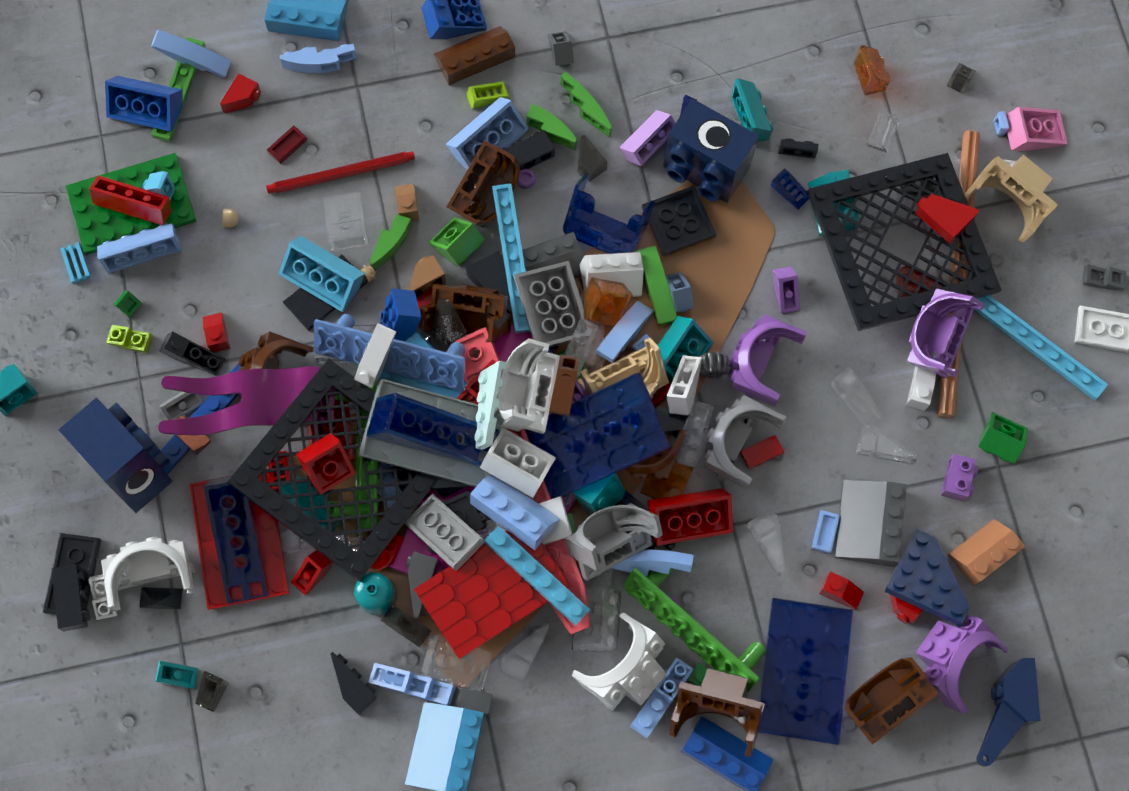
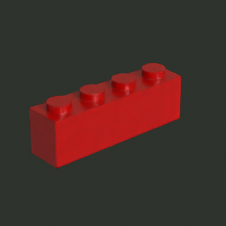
[89,175,172,225]

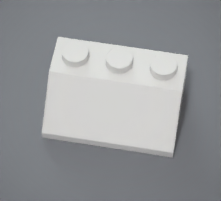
[580,252,644,300]
[480,428,556,498]

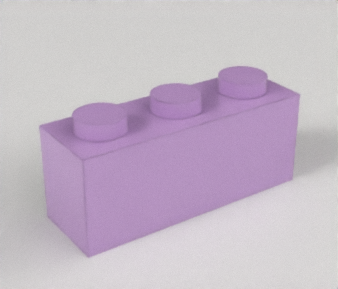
[619,110,675,166]

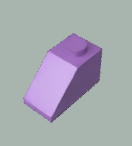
[773,266,800,314]

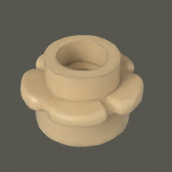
[361,265,377,283]

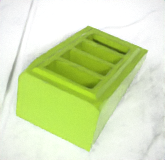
[467,81,509,109]

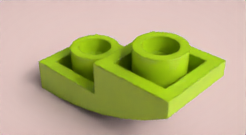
[106,325,153,353]

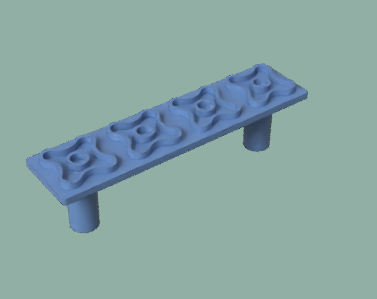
[314,314,465,391]

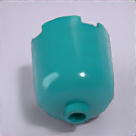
[354,572,397,616]

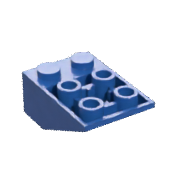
[421,0,487,40]
[380,288,421,342]

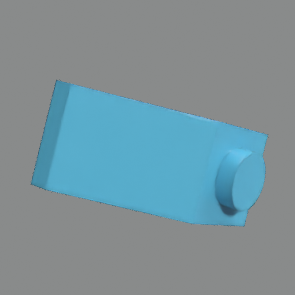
[143,171,175,200]

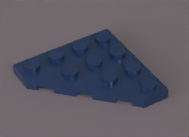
[885,529,970,627]

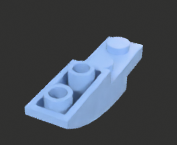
[280,44,357,73]
[630,657,693,738]

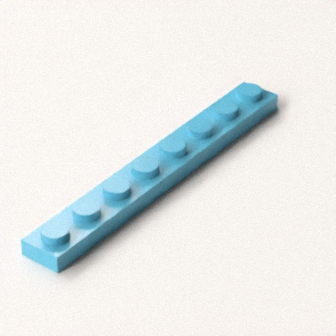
[492,184,530,334]
[974,295,1108,401]

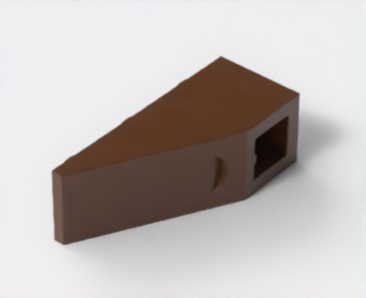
[549,355,580,416]

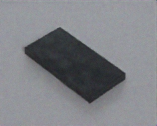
[283,254,367,331]
[43,533,101,615]

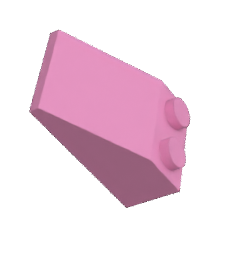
[1006,107,1068,151]

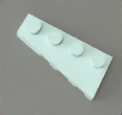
[474,361,507,450]

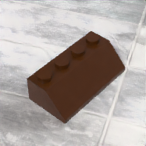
[433,26,515,85]

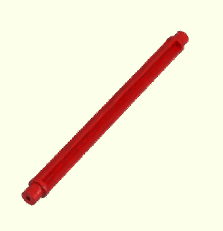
[266,151,415,194]

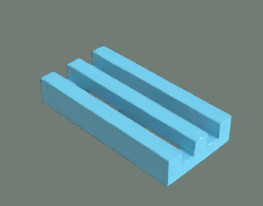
[60,242,91,284]

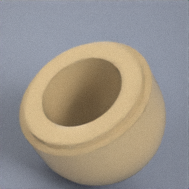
[223,209,239,228]

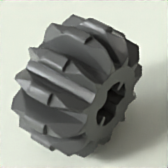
[699,351,730,378]

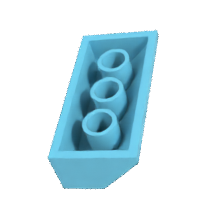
[278,236,365,312]

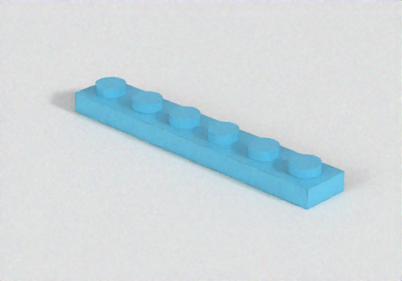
[484,526,590,626]

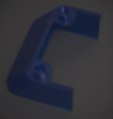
[563,174,655,254]

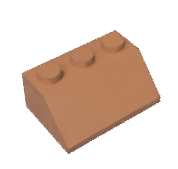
[948,519,1025,586]

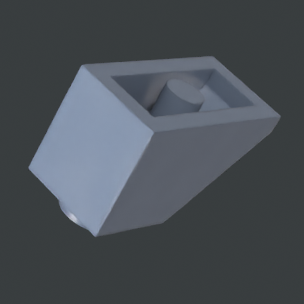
[666,272,694,312]

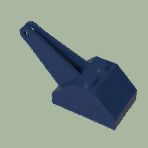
[976,658,1041,767]

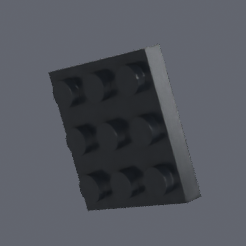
[642,186,716,257]

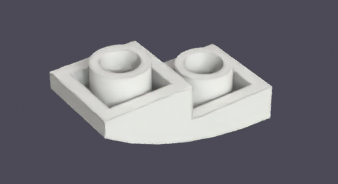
[88,574,118,620]

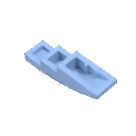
[151,30,231,79]
[596,301,654,363]
[611,550,694,576]
[368,663,456,706]

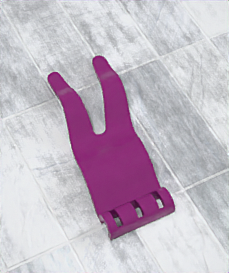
[158,366,335,436]

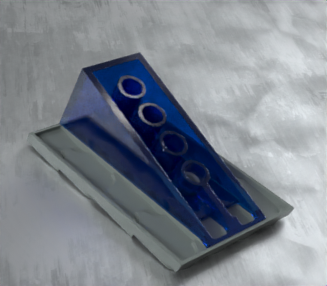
[358,379,504,487]

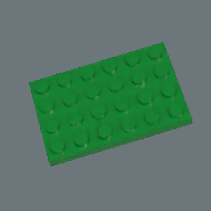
[65,153,197,255]

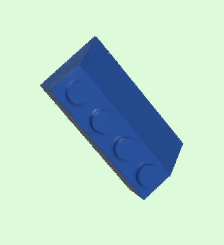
[105,76,183,131]
[681,716,773,791]

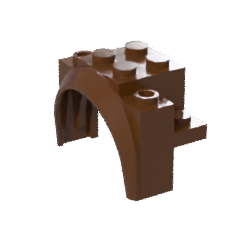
[446,140,521,228]
[419,284,512,342]
[239,331,314,400]
[593,400,687,479]
[845,657,939,745]
[670,669,765,757]

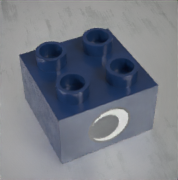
[663,98,759,203]
[58,397,173,513]

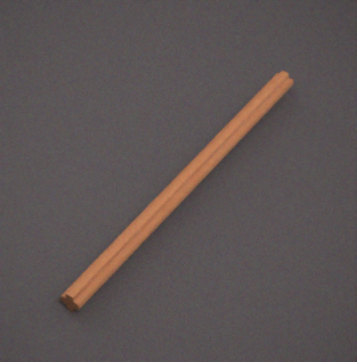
[937,130,980,419]

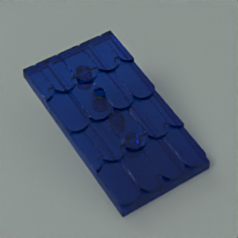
[525,373,670,499]
[759,598,853,745]

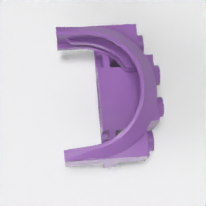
[907,289,984,378]
[730,314,807,406]
[916,614,1008,714]

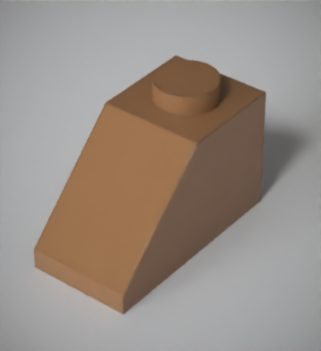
[395,184,419,221]

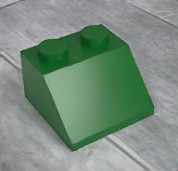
[978,412,1028,464]

